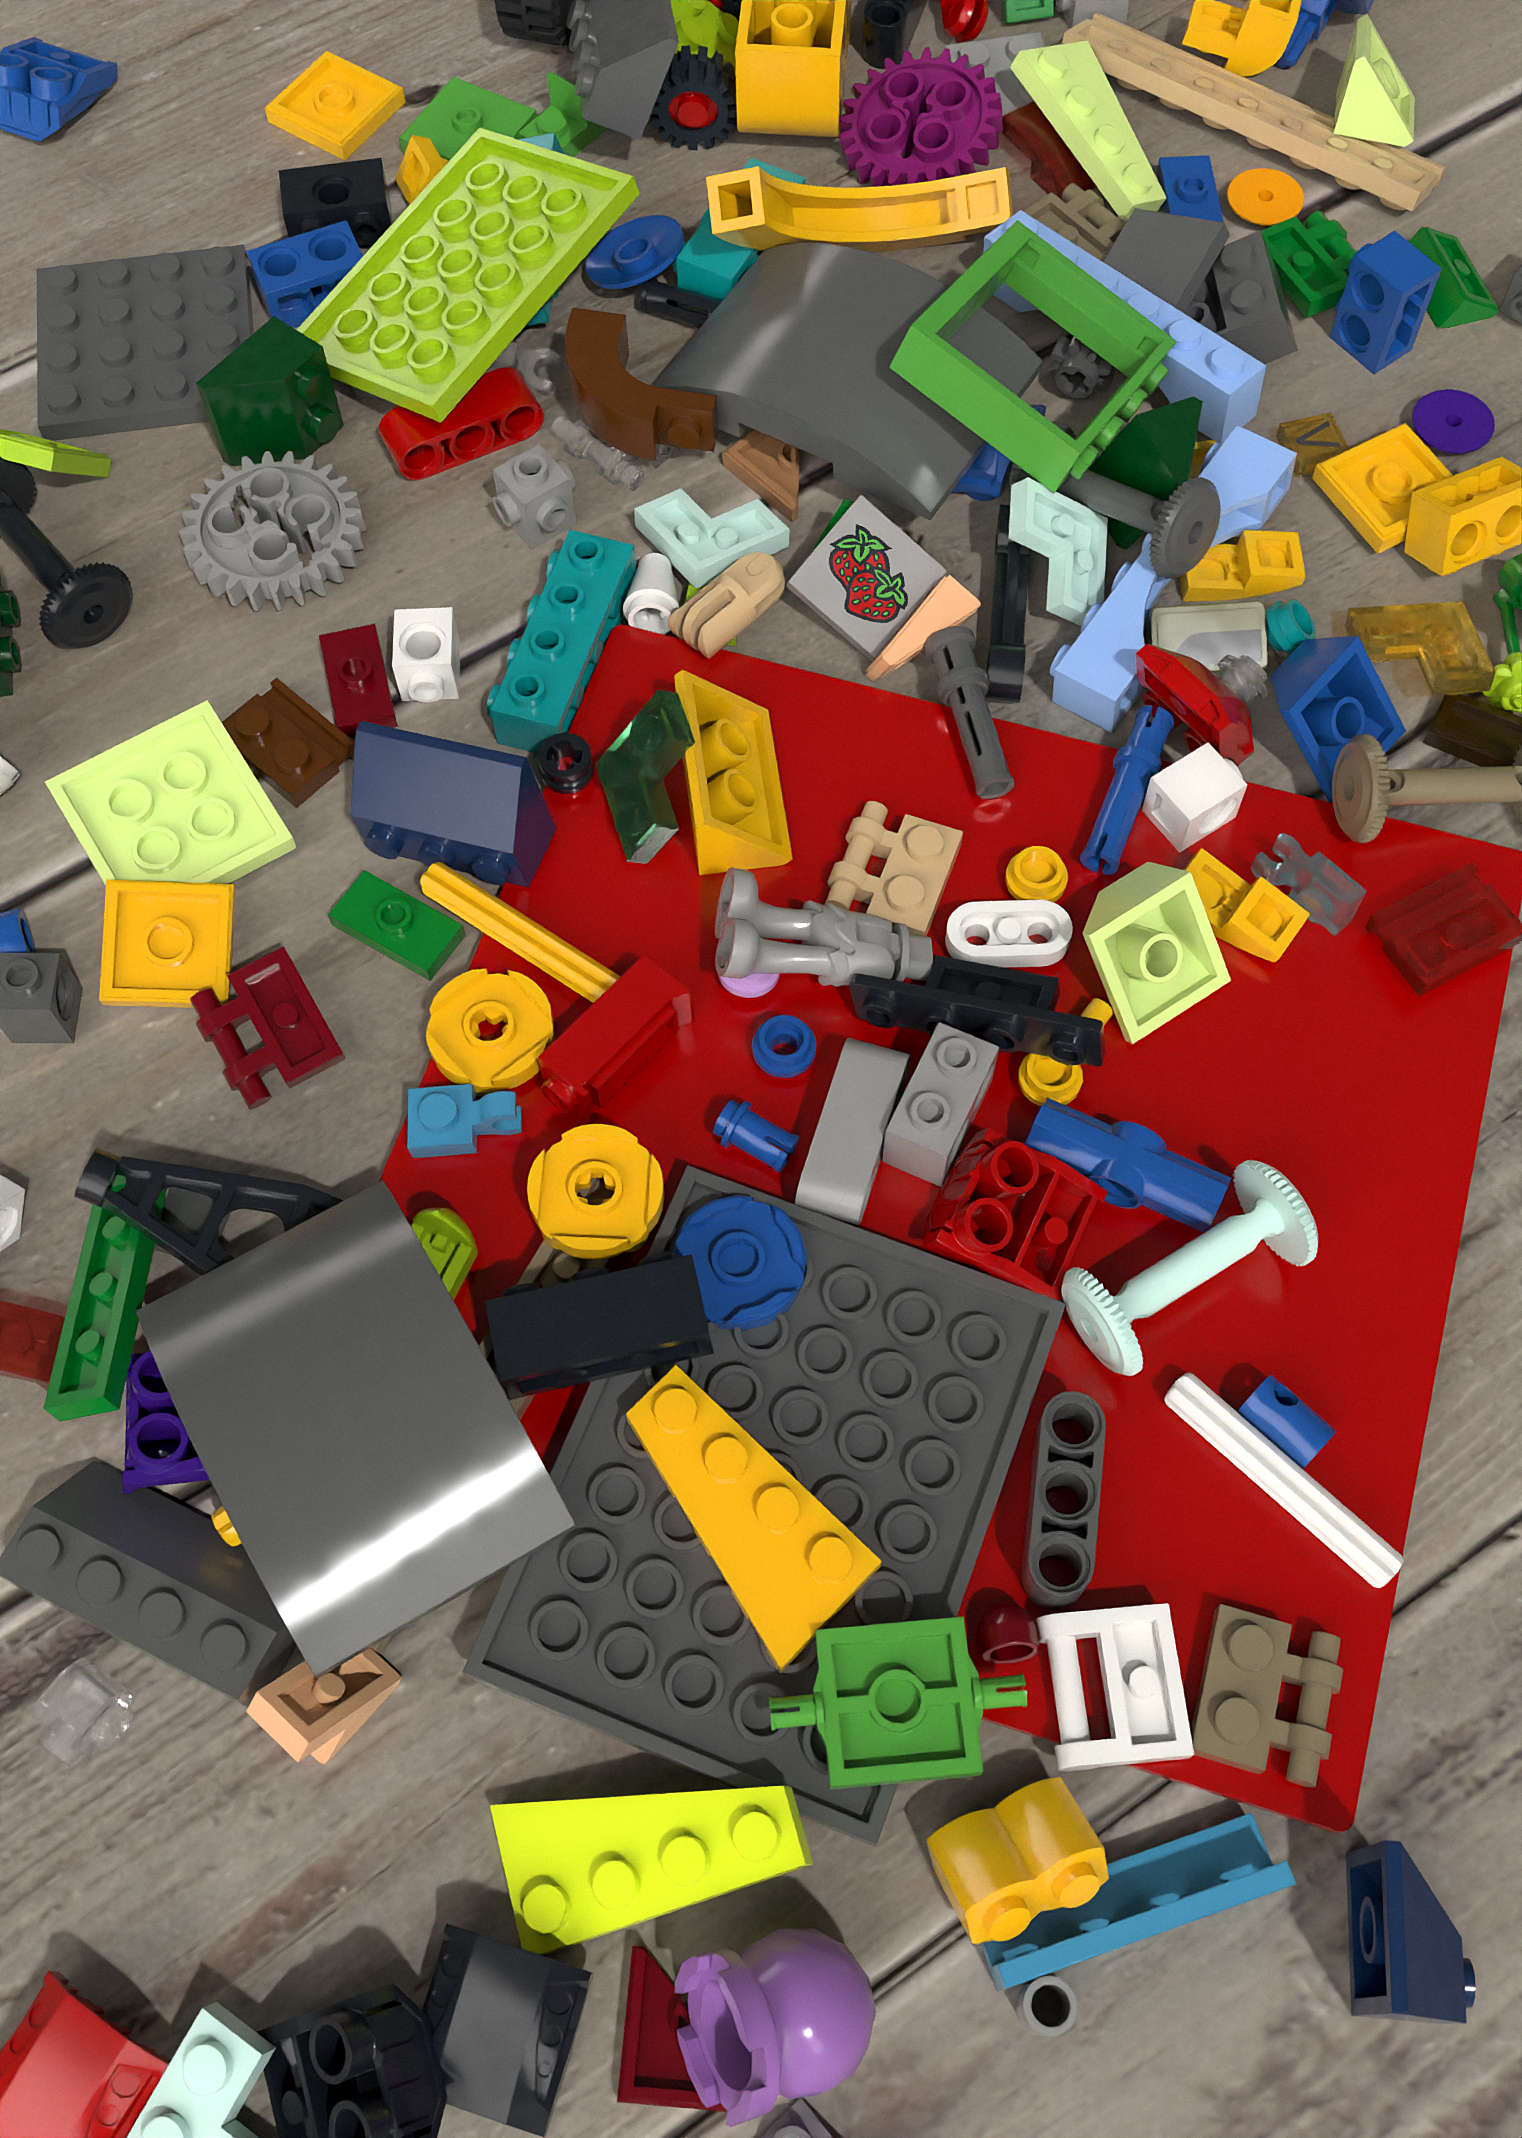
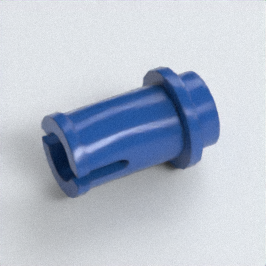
[712,1100,801,1173]

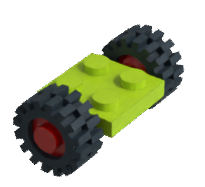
[650,0,742,150]

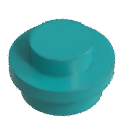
[1266,599,1316,655]

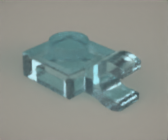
[1251,833,1367,936]

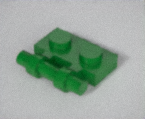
[1261,211,1358,318]

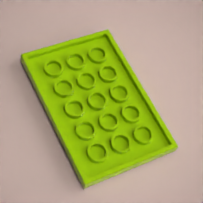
[297,127,640,423]

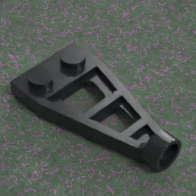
[74,1147,344,1276]

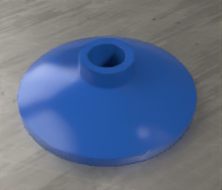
[585,215,684,289]

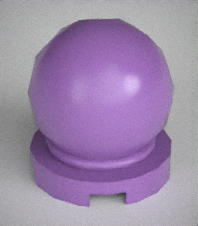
[675,1928,876,2127]

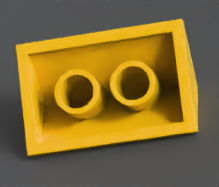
[674,670,793,875]

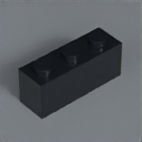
[485,1252,714,1400]

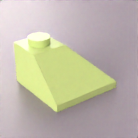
[1082,862,1231,1044]

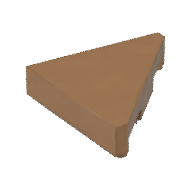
[722,429,800,523]

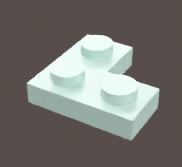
[1008,477,1108,627]
[634,488,790,589]
[126,2002,276,2138]

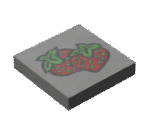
[785,495,947,661]

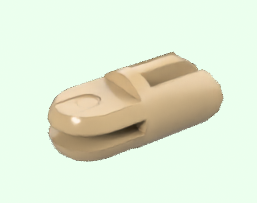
[668,552,785,658]

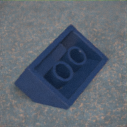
[350,721,557,888]

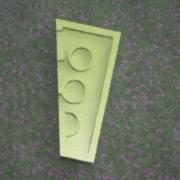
[1010,40,1167,219]

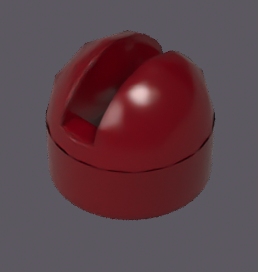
[979,1602,1040,1664]

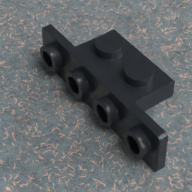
[849,955,1106,1067]

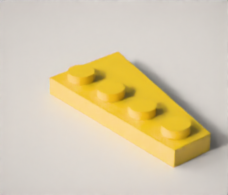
[626,1365,882,1674]

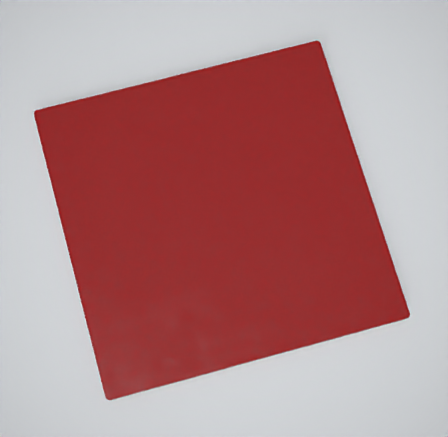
[379,625,1522,1833]

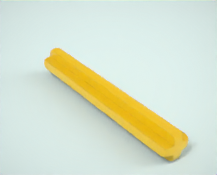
[419,862,621,1003]

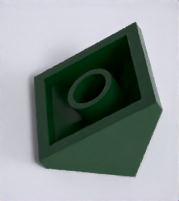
[1088,397,1203,550]

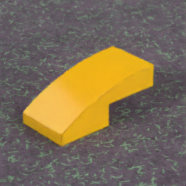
[1179,530,1306,602]
[1183,848,1310,963]

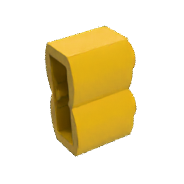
[926,1777,1109,1944]

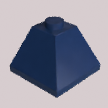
[1346,1840,1476,2024]

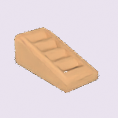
[865,575,981,683]

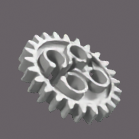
[179,451,366,611]

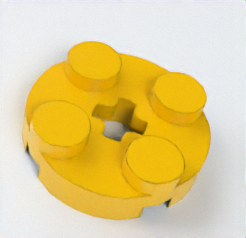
[426,968,556,1097]
[527,1124,664,1260]

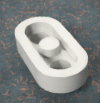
[945,900,1073,968]

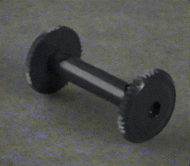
[0,457,133,649]

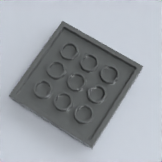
[37,244,254,441]

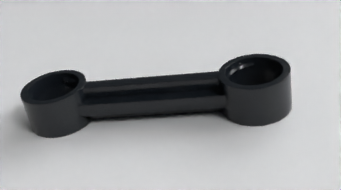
[985,504,1031,703]

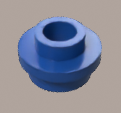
[752,1015,816,1078]

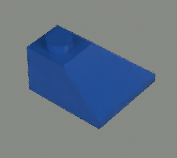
[1271,636,1406,803]

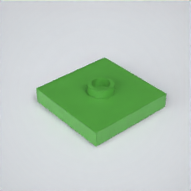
[399,77,537,161]

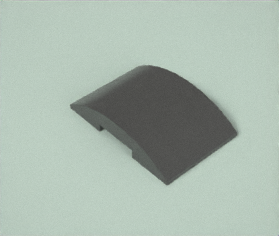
[652,243,1042,520]
[136,1180,576,1678]

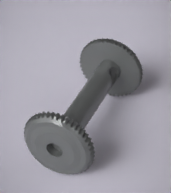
[1009,421,1221,579]

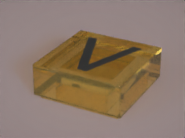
[1276,412,1349,477]

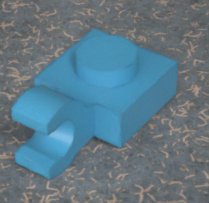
[407,1084,522,1158]

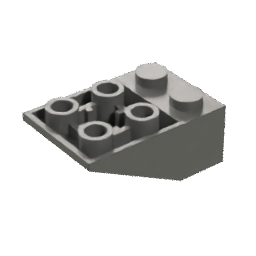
[1125,230,1298,378]

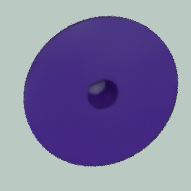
[1412,389,1495,454]

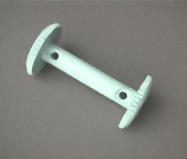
[1061,1160,1318,1376]

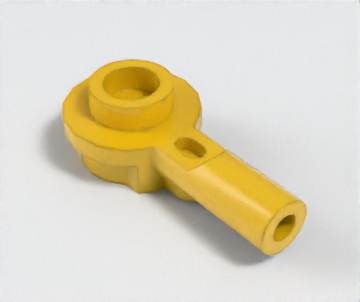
[1018,998,1113,1106]

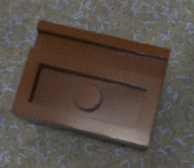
[221,677,355,808]

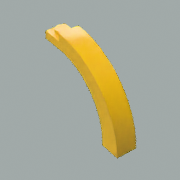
[706,166,1013,252]

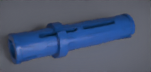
[1080,705,1175,875]

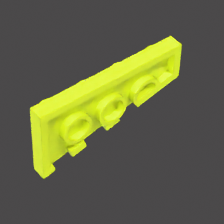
[490,1786,813,1956]

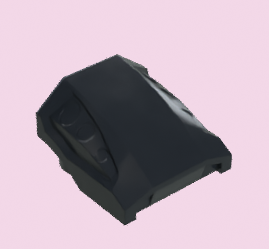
[422,1923,594,2137]
[256,1983,447,2138]

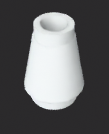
[623,553,679,635]

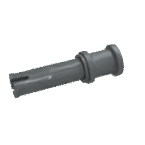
[924,626,1015,799]

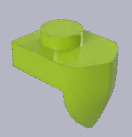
[411,1207,478,1301]

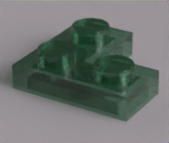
[596,690,695,864]

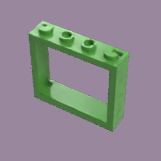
[889,220,1177,493]

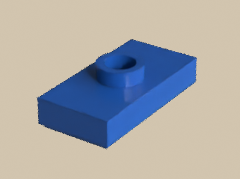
[1156,155,1224,222]

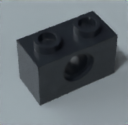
[279,158,393,247]

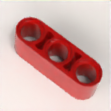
[379,367,545,480]

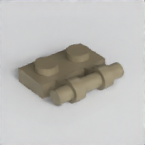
[1022,183,1128,262]
[1190,1604,1344,1787]

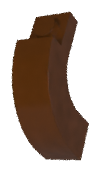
[565,308,718,461]

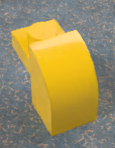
[1182,0,1302,77]

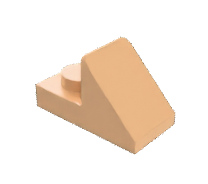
[246,1648,402,1764]

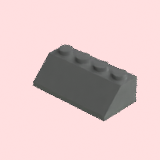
[566,0,679,140]
[0,1461,297,1708]

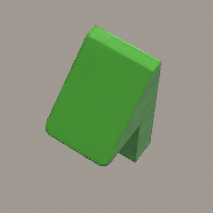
[518,71,607,157]

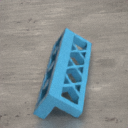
[981,1813,1296,1991]

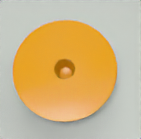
[1227,168,1304,226]

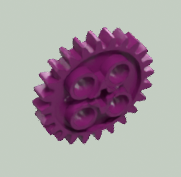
[839,47,1003,187]

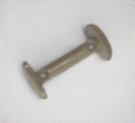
[1332,734,1522,843]

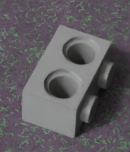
[882,1022,999,1187]

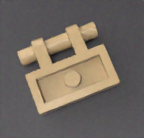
[825,801,963,936]

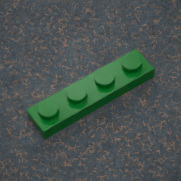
[43,1175,167,1422]

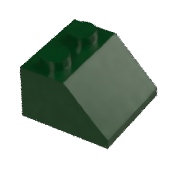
[196,316,344,466]

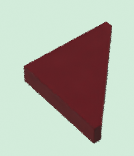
[617,1946,727,2112]

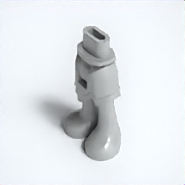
[715,867,933,986]

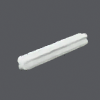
[1164,1372,1404,1588]

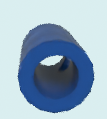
[1238,1374,1337,1469]

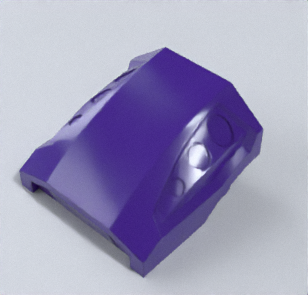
[122,1350,210,1494]

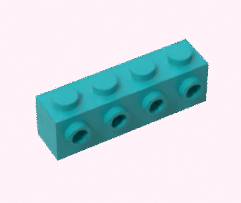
[487,529,637,754]

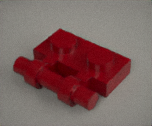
[190,946,346,1109]

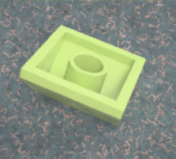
[1333,14,1415,147]

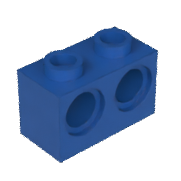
[246,220,363,328]
[1329,231,1442,375]

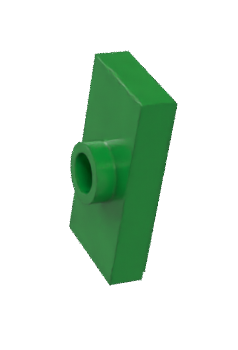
[328,870,466,981]

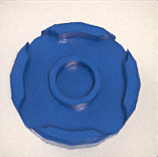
[673,1195,807,1331]

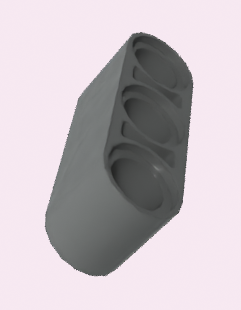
[1021,1391,1106,1611]

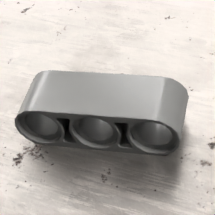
[795,1037,911,1226]

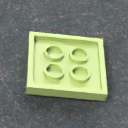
[45,700,296,886]

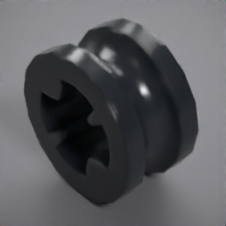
[537,733,594,794]

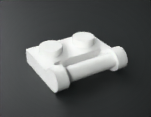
[1036,1603,1194,1771]

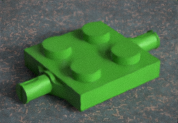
[769,1617,1027,1790]

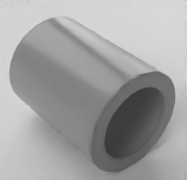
[1016,1976,1078,2036]

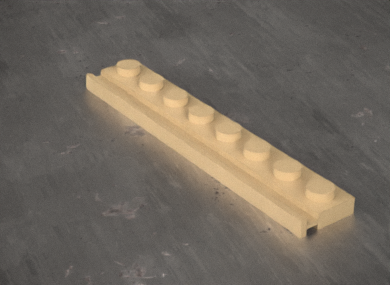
[1061,12,1446,211]

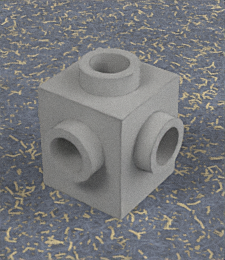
[493,444,577,550]

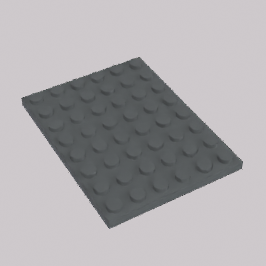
[462,1165,1066,1847]

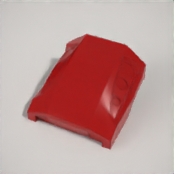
[1136,644,1254,766]
[924,1127,1108,1301]
[0,1970,171,2138]

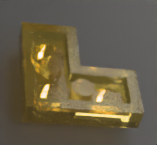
[1345,601,1496,695]

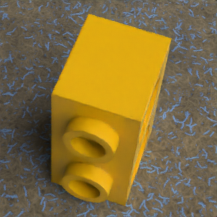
[1404,456,1522,576]

